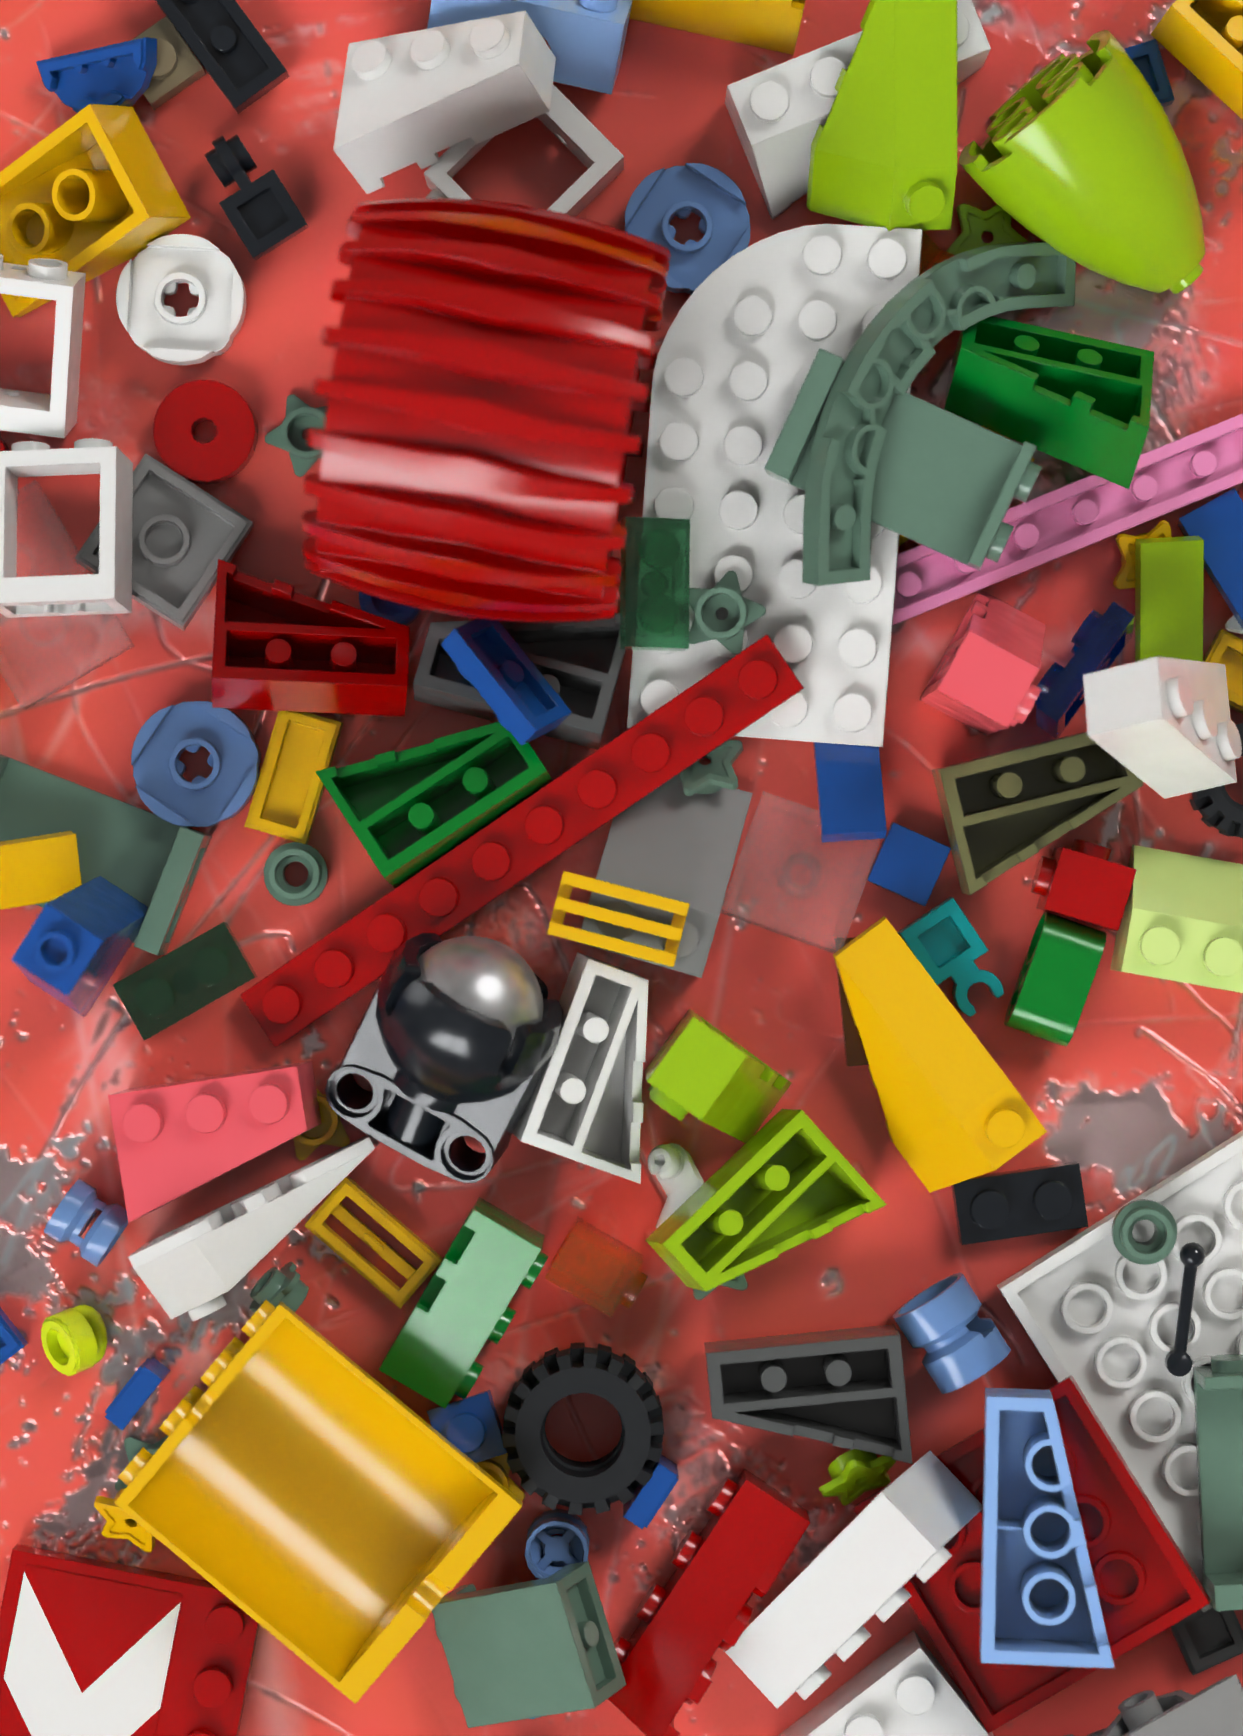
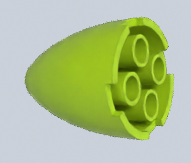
[959,30,1206,294]

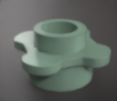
[249,1262,309,1313]

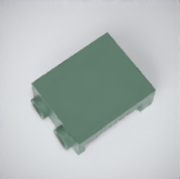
[432,1561,626,1728]

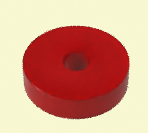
[153,379,257,484]

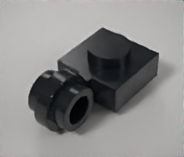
[204,134,309,261]

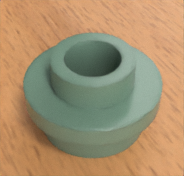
[264,842,328,906]
[1111,1199,1177,1265]

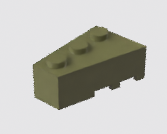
[932,731,1143,895]

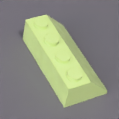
[1110,845,1243,993]

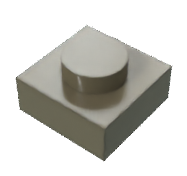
[133,16,206,110]

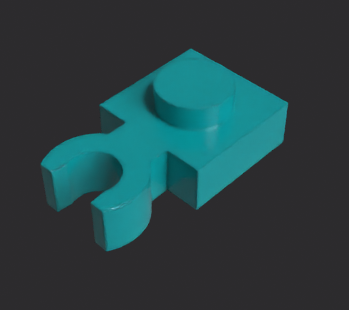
[898,897,1004,1017]

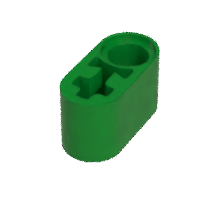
[1004,911,1107,1047]

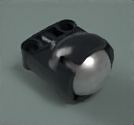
[325,933,563,1183]

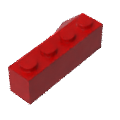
[608,1468,811,1736]

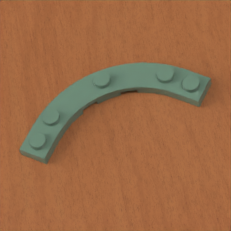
[802,241,1076,586]

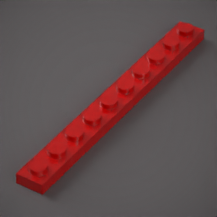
[240,635,804,1048]

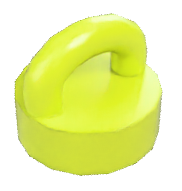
[41,1304,108,1376]

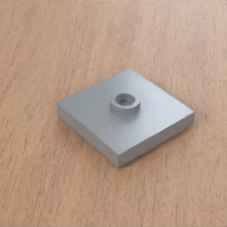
[75,453,254,631]

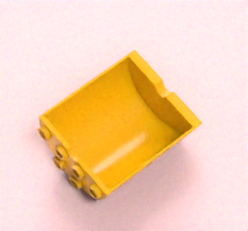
[114,1299,523,1704]

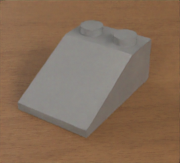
[577,774,753,978]

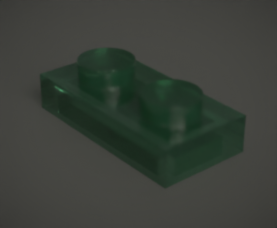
[620,517,690,651]
[113,922,258,1040]

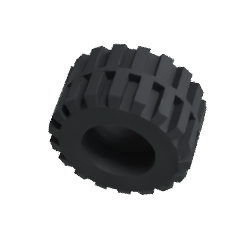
[502,1342,664,1515]

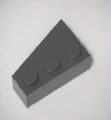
[704,1324,913,1464]

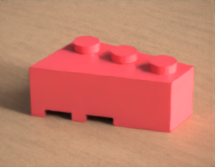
[919,590,1046,736]
[108,1061,322,1223]

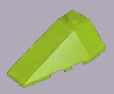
[806,0,957,231]

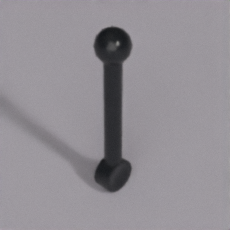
[1165,1242,1205,1377]

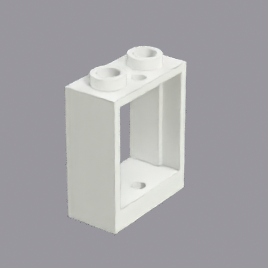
[424,84,624,216]
[0,254,86,438]
[0,438,133,618]

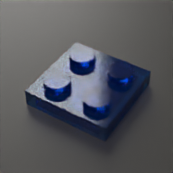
[1035,601,1135,739]

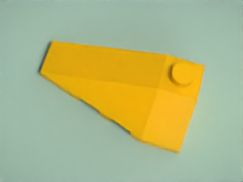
[833,916,1047,1193]

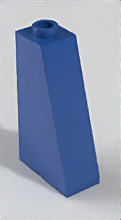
[11,876,149,1017]

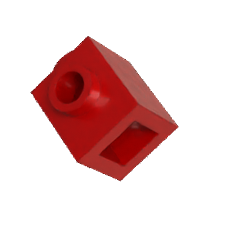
[1031,839,1137,931]

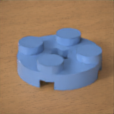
[625,163,750,295]
[131,701,261,827]

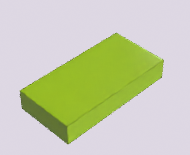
[1135,536,1204,662]

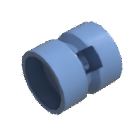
[893,1273,1011,1394]

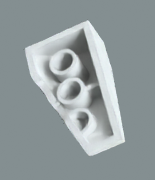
[128,1135,380,1322]

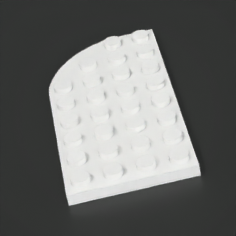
[627,224,923,747]

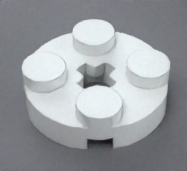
[116,234,247,365]

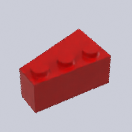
[211,559,410,717]

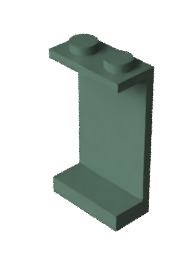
[764,348,1042,571]
[0,754,212,956]
[1193,1354,1243,1611]

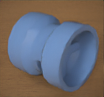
[44,1179,128,1267]
[525,1509,589,1579]

